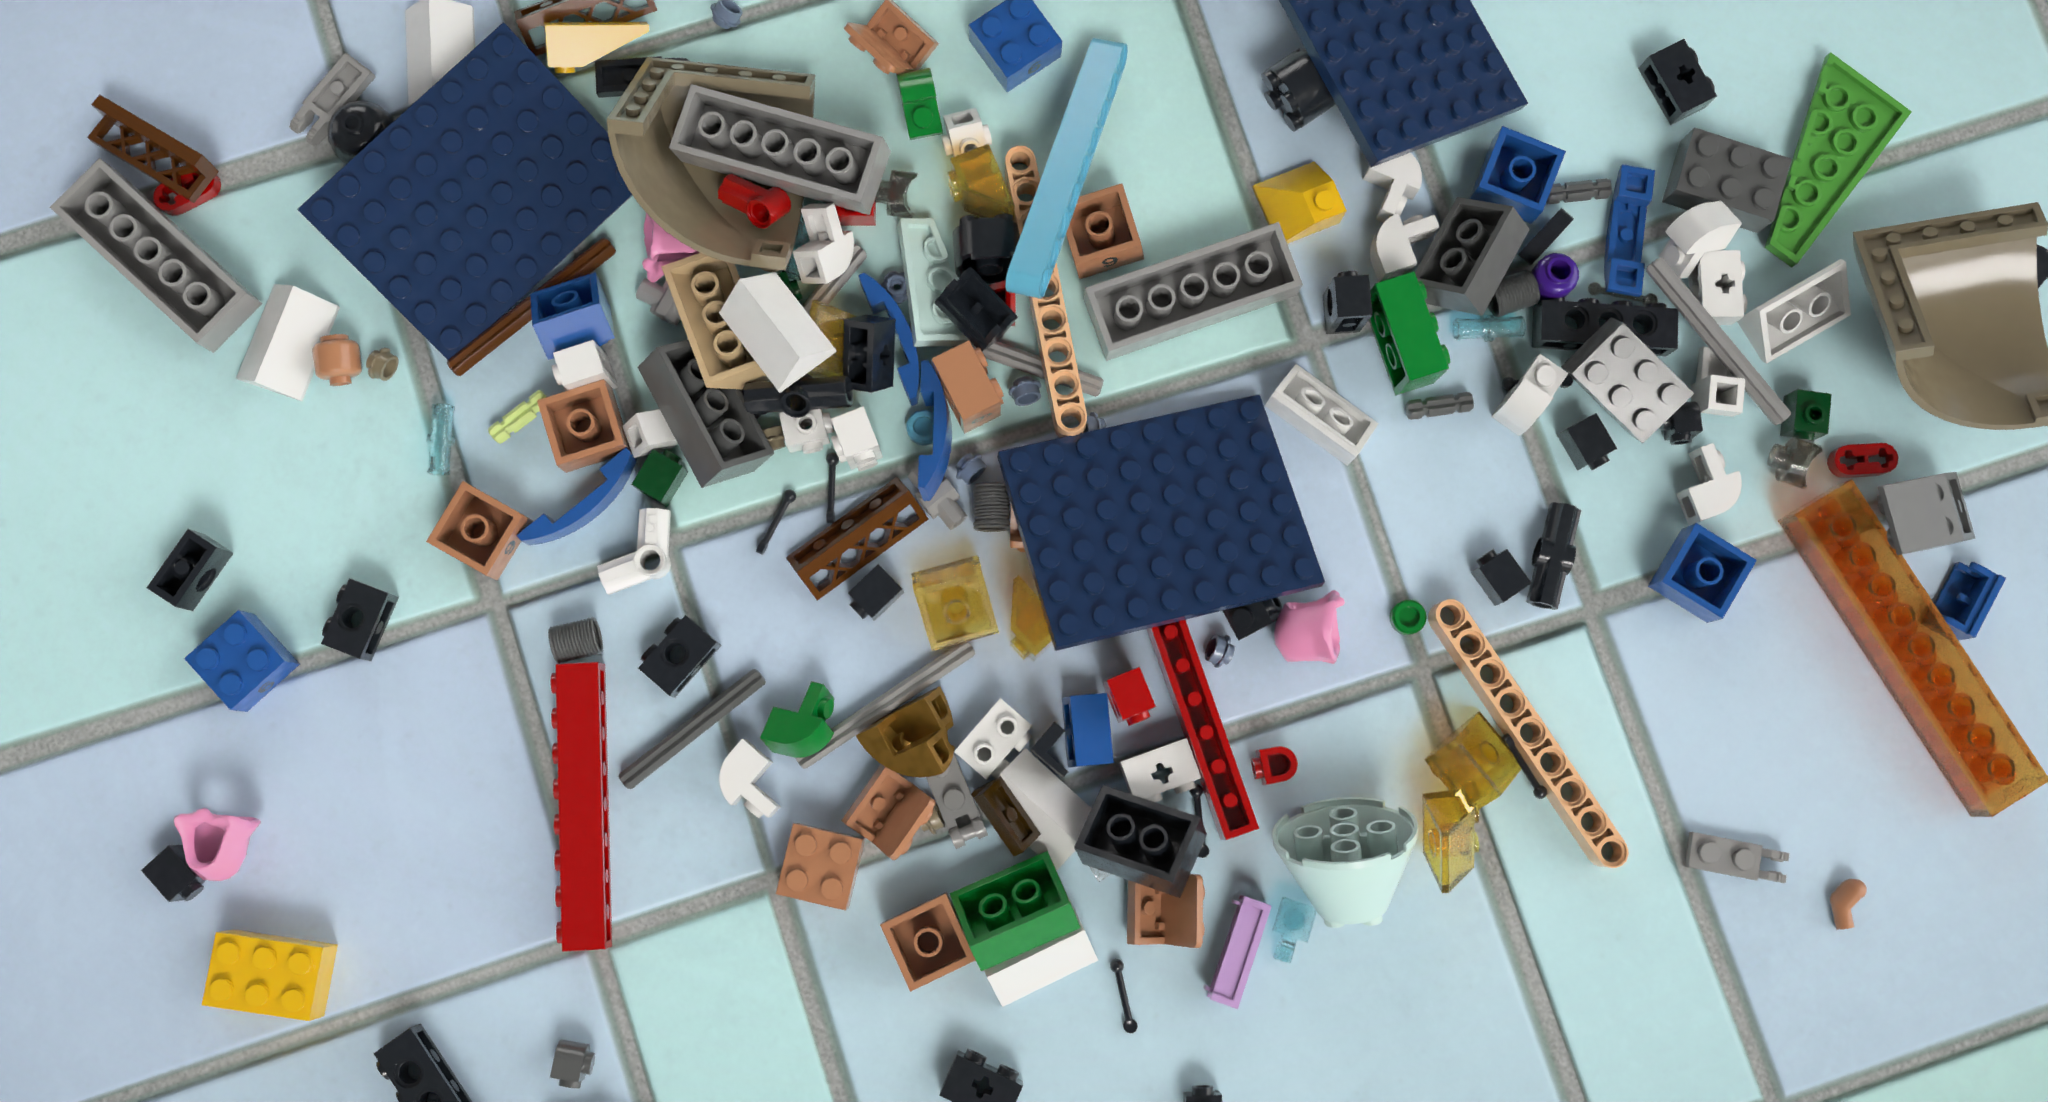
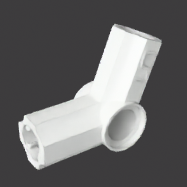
[597,508,671,595]

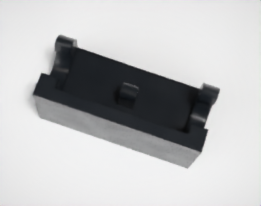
[934,267,1018,352]

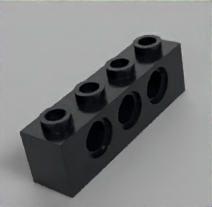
[1532,297,1679,357]
[373,1024,472,1102]

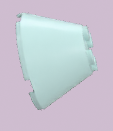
[1272,797,1418,928]

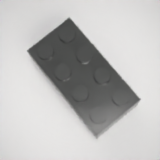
[638,340,774,488]

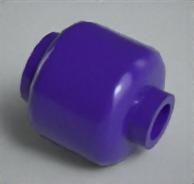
[1531,253,1579,300]

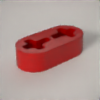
[153,172,221,216]
[1827,443,1899,478]

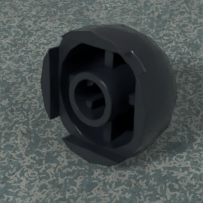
[327,100,395,164]

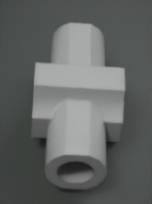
[636,278,681,326]
[908,467,968,530]

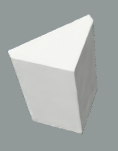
[405,0,475,107]
[1737,259,1851,364]
[719,272,837,393]
[236,284,340,401]
[1265,364,1379,466]
[997,748,1092,871]
[984,895,1098,1007]

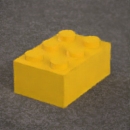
[202,929,338,1021]

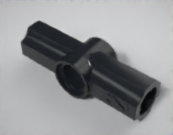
[744,374,853,418]
[1526,502,1581,610]

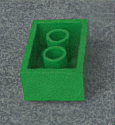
[1369,271,1450,396]
[949,851,1081,971]

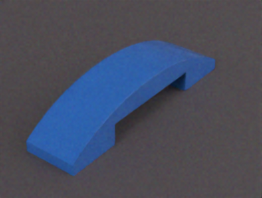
[1604,164,1655,297]
[858,273,921,406]
[918,360,952,501]
[516,447,637,545]

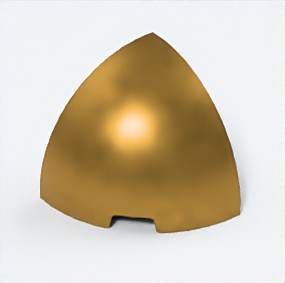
[856,686,955,778]

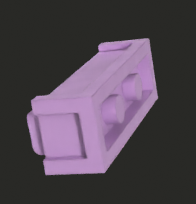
[1203,895,1272,1009]

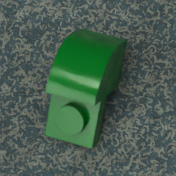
[896,68,943,140]
[760,681,835,758]

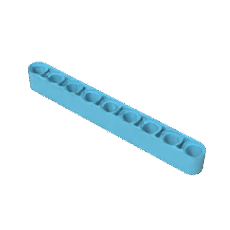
[1006,38,1128,299]

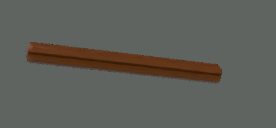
[446,237,616,376]

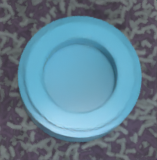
[906,410,934,446]

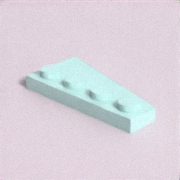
[898,218,974,347]

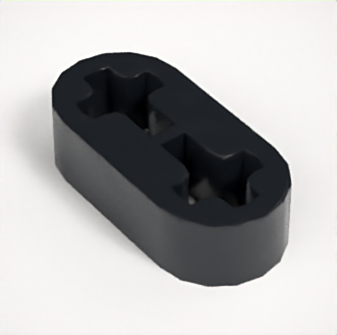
[1518,207,1574,265]

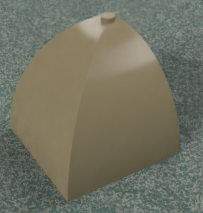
[607,57,815,272]
[1853,202,2048,430]

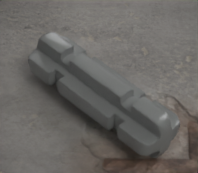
[1546,178,1612,204]
[1405,392,1474,420]

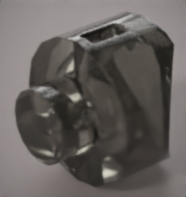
[875,170,918,218]
[1767,437,1823,489]

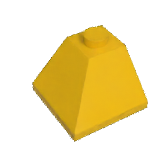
[1252,161,1347,244]

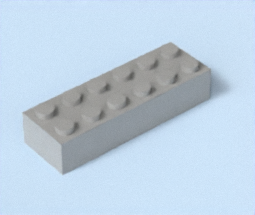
[669,84,891,215]
[50,158,262,353]
[1083,222,1303,361]

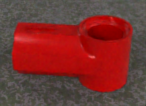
[718,173,791,229]

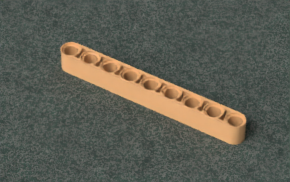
[1005,146,1087,438]
[1428,599,1629,868]

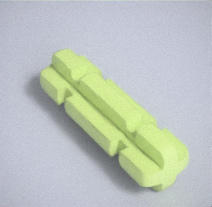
[488,390,547,444]

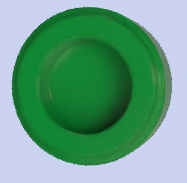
[1390,600,1427,635]

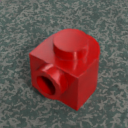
[1251,746,1298,785]

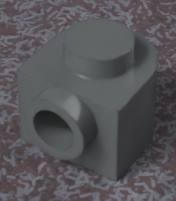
[550,1040,595,1088]

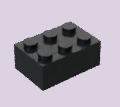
[1074,785,1207,898]

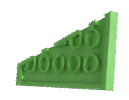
[1764,52,1912,268]

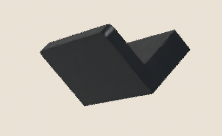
[1030,721,1069,778]

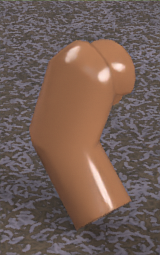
[1830,879,1867,929]

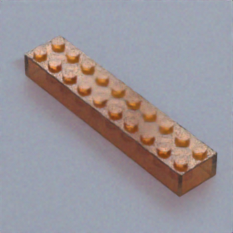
[1778,479,2048,817]

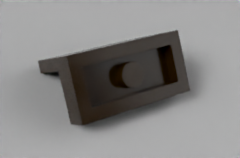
[971,776,1041,856]

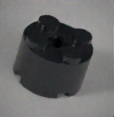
[1261,48,1336,132]
[952,213,1020,284]

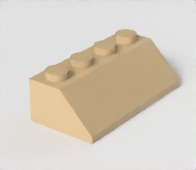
[661,253,770,390]

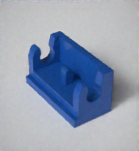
[1925,562,2006,641]
[1062,693,1114,768]

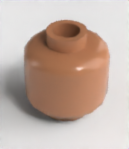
[312,334,362,386]

